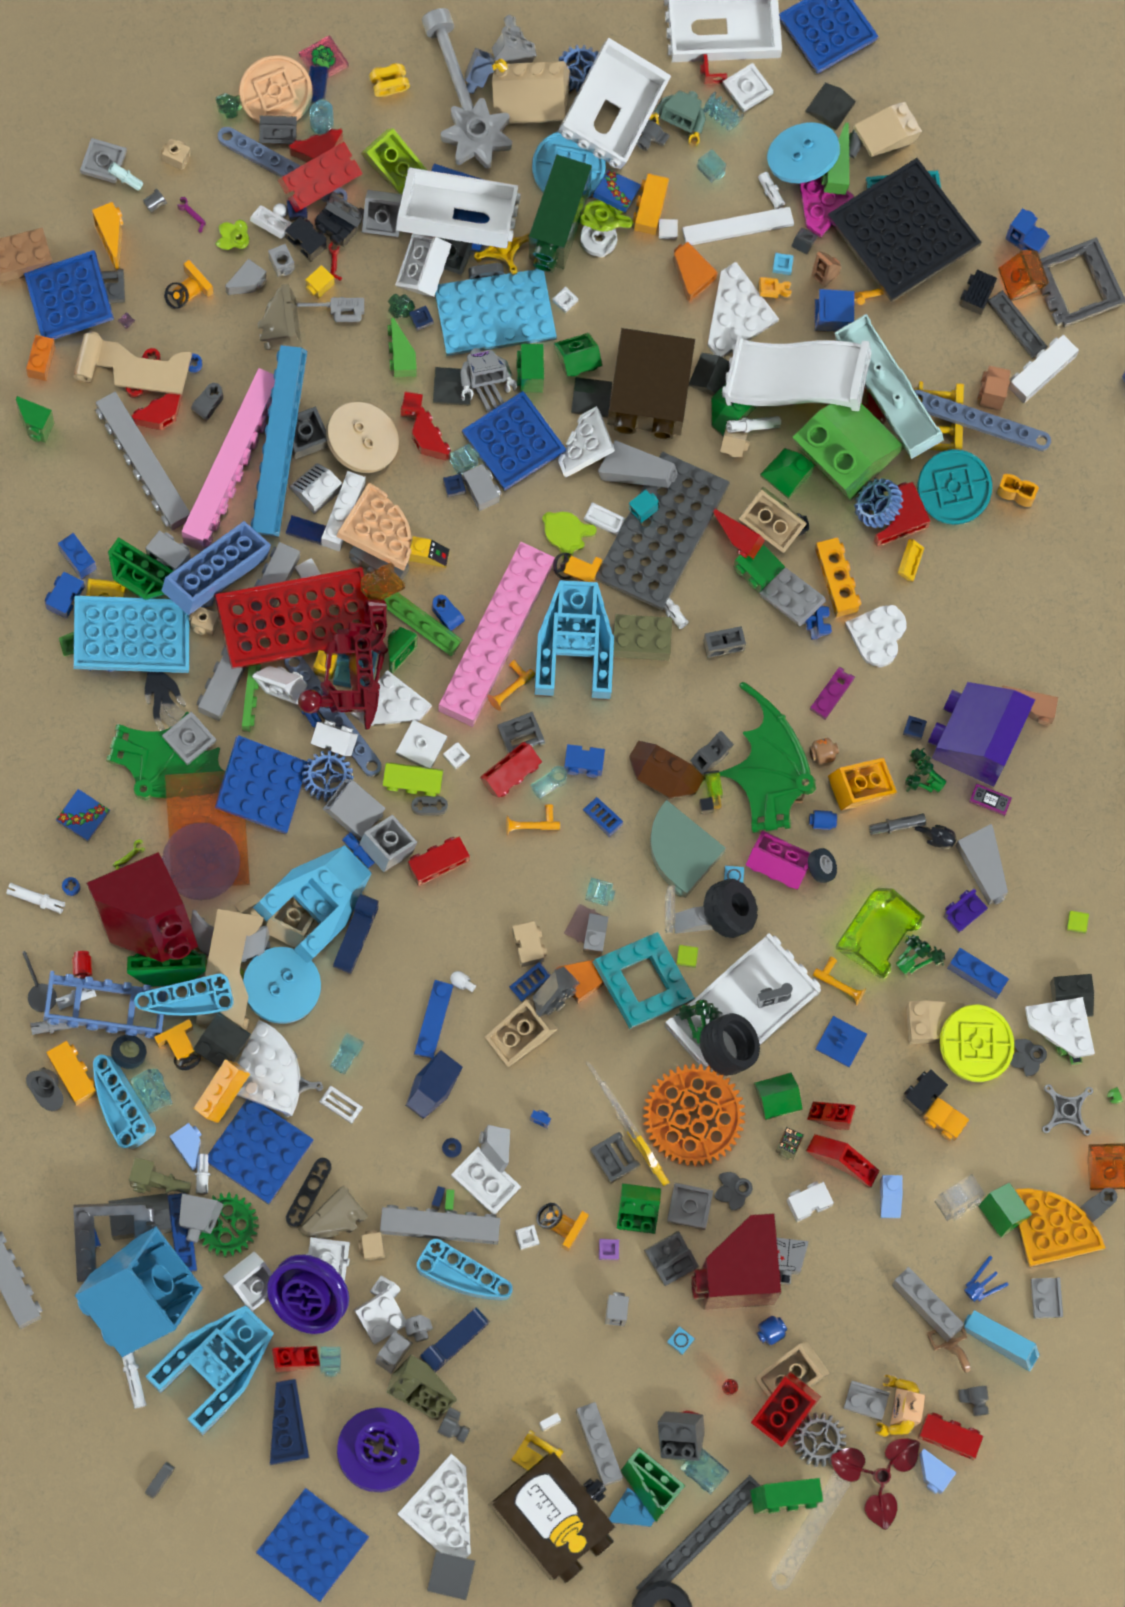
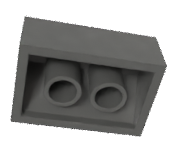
[108,1193,172,1240]

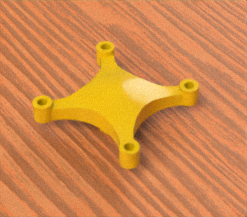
[474,233,530,275]

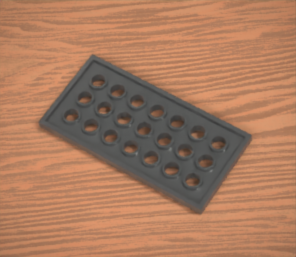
[595,451,730,611]

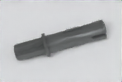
[869,813,926,835]

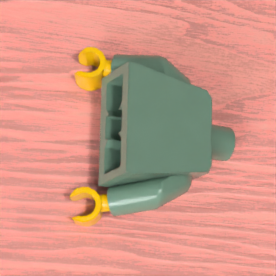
[649,91,706,147]

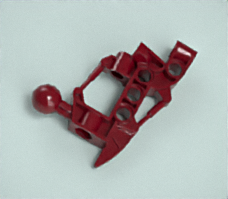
[298,599,388,730]

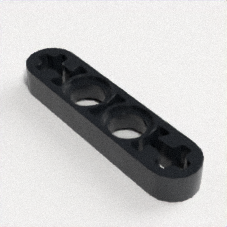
[286,1158,332,1228]

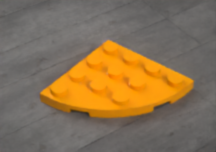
[1015,1188,1105,1267]

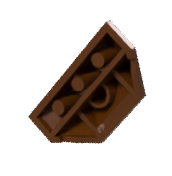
[629,740,705,799]

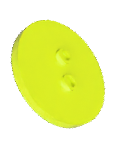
[940,1005,1014,1082]

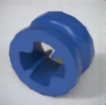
[188,354,202,373]
[62,877,80,896]

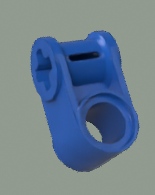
[432,595,465,631]

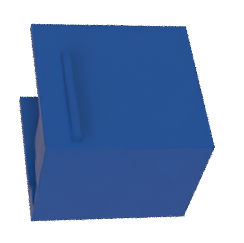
[815,289,854,332]

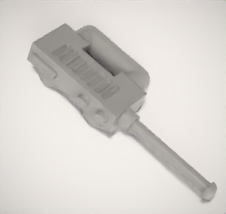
[296,297,364,322]

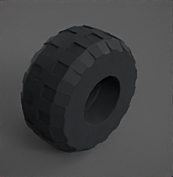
[703,879,758,938]
[632,1581,692,1607]

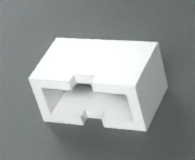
[311,720,358,756]
[787,1181,834,1222]

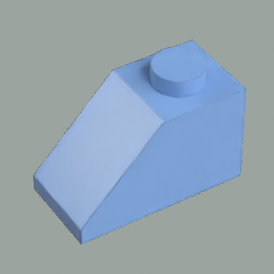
[169,1123,201,1171]
[880,1175,903,1218]
[919,1449,956,1494]

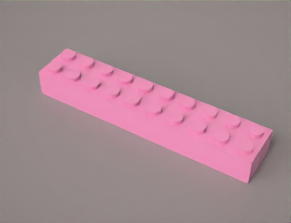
[182,368,275,551]
[438,542,555,727]

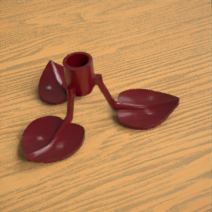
[831,1438,920,1530]

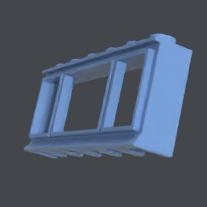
[43,971,167,1039]

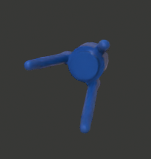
[964,1256,1009,1302]

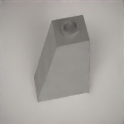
[598,440,678,488]
[955,824,1008,905]

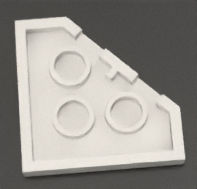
[558,406,615,477]
[351,670,432,726]
[1025,997,1095,1058]

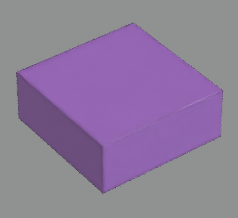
[599,1239,619,1260]

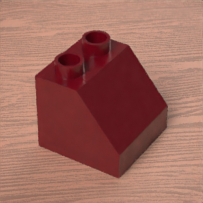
[86,852,198,962]
[691,1213,781,1310]

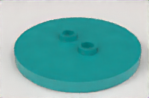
[917,449,992,525]

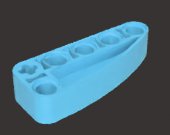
[134,974,234,1016]
[93,1055,156,1149]
[417,1239,513,1300]

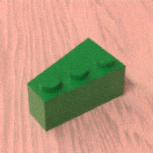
[621,1448,686,1522]
[750,1478,824,1514]

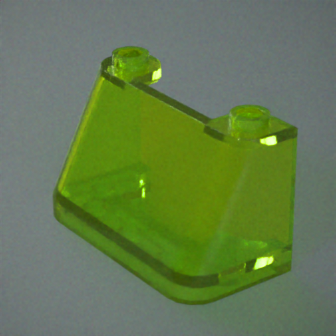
[836,888,925,978]

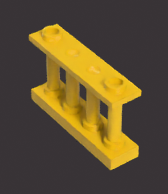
[914,381,964,458]

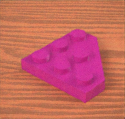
[800,176,855,238]

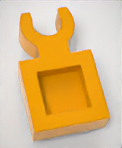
[758,277,792,298]

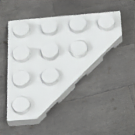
[708,262,779,357]
[397,1454,471,1558]

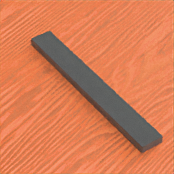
[636,1475,760,1591]

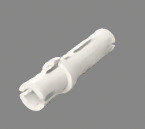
[726,416,781,433]
[6,883,65,914]
[122,1352,147,1409]

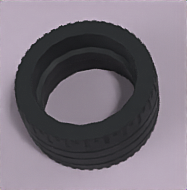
[700,1013,760,1076]

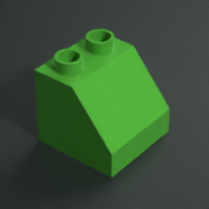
[793,404,904,501]

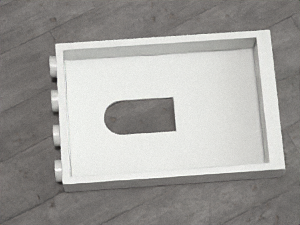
[664,0,782,62]
[558,38,671,169]
[396,168,521,249]

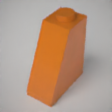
[673,241,718,302]
[555,959,605,1003]

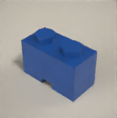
[58,533,97,579]
[45,572,85,619]
[564,744,605,778]

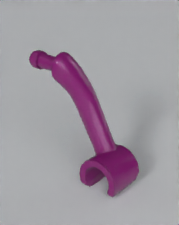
[177,197,206,233]

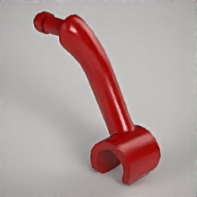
[328,242,342,281]

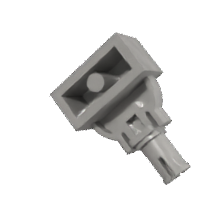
[492,15,536,64]

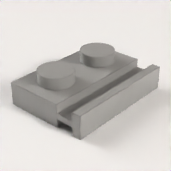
[1031,1277,1063,1319]
[843,1381,890,1421]

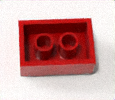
[751,1372,822,1447]

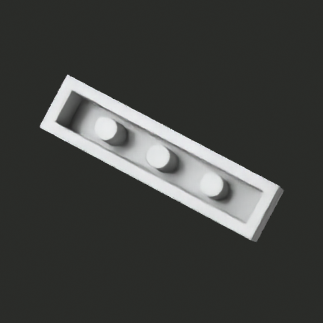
[1009,335,1079,403]
[321,471,366,552]

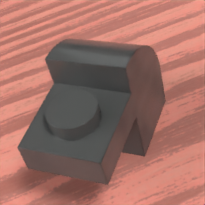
[690,731,734,775]

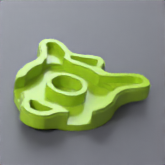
[579,200,633,232]
[542,512,597,561]

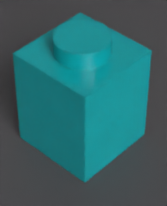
[628,490,659,523]

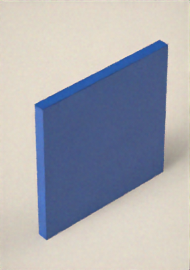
[815,1016,867,1068]

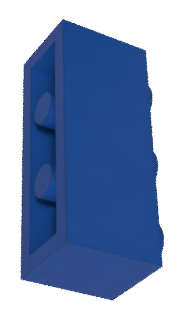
[947,948,1009,999]

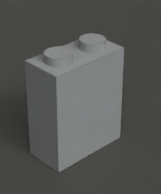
[323,779,386,838]

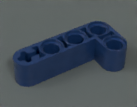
[333,894,379,974]
[420,1307,490,1373]

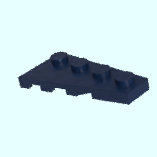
[270,1379,309,1466]

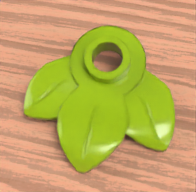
[215,219,249,250]

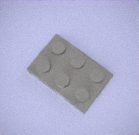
[760,567,826,626]

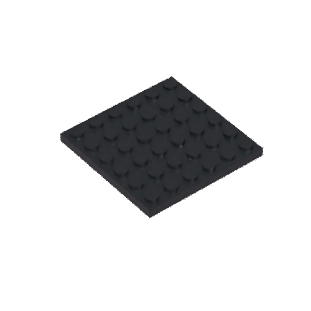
[827,158,982,302]

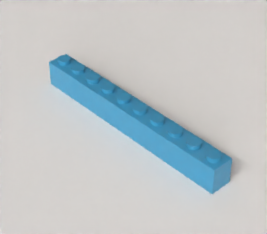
[251,345,308,537]

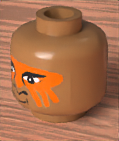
[809,738,839,765]

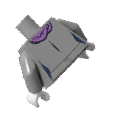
[460,348,517,401]

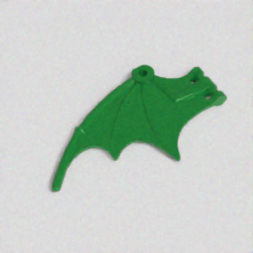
[718,682,816,833]
[106,712,226,800]

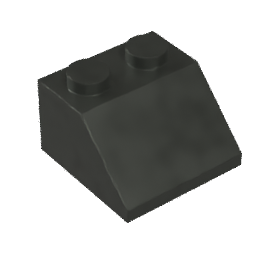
[1050,974,1094,1017]
[193,1012,251,1068]

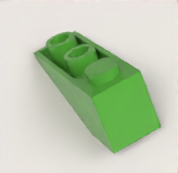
[388,318,417,377]

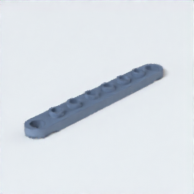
[218,127,347,202]
[914,390,1051,451]
[285,656,382,777]

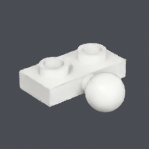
[250,203,292,239]

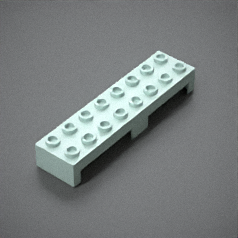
[835,314,944,459]

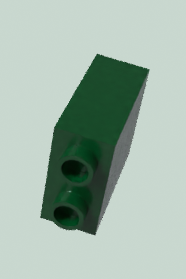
[529,154,592,273]

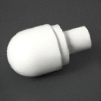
[450,971,476,992]

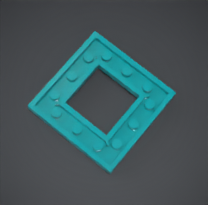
[593,932,695,1029]

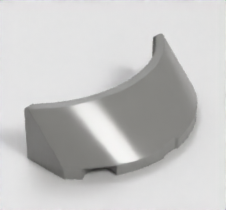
[191,910,270,962]

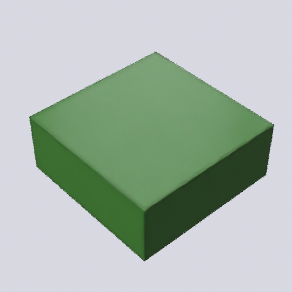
[445,1189,454,1211]

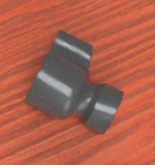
[636,120,670,151]
[958,1386,989,1416]
[437,1407,470,1443]

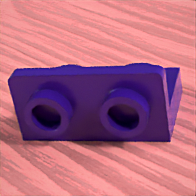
[943,889,988,934]

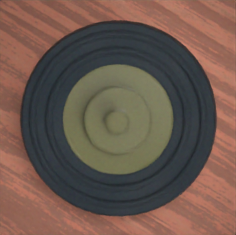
[111,1035,147,1069]

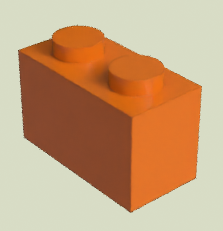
[26,335,55,381]

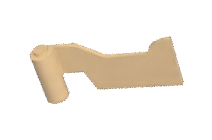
[73,331,192,395]
[196,909,264,1029]

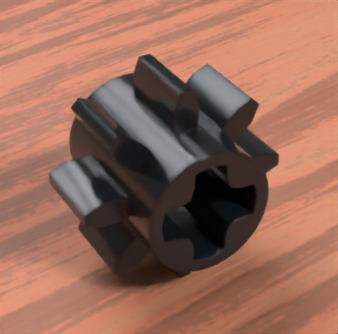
[583,1478,607,1503]

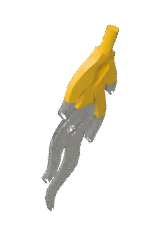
[586,1062,670,1187]

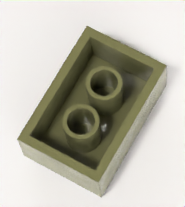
[613,614,672,661]

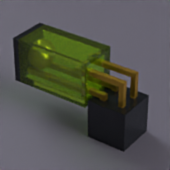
[699,770,723,814]

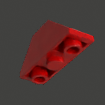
[289,128,343,163]
[131,393,182,430]
[412,406,451,461]
[807,1101,856,1130]
[272,1346,320,1372]

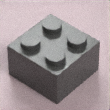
[292,406,329,460]

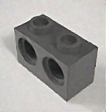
[703,626,746,658]

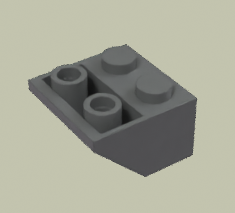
[533,967,579,1017]
[658,1411,705,1461]

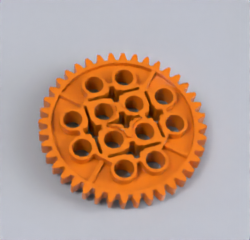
[643,1064,746,1166]

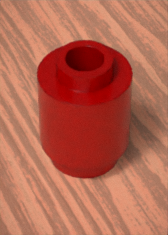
[72,951,92,979]

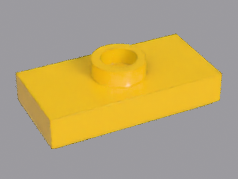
[898,539,924,581]

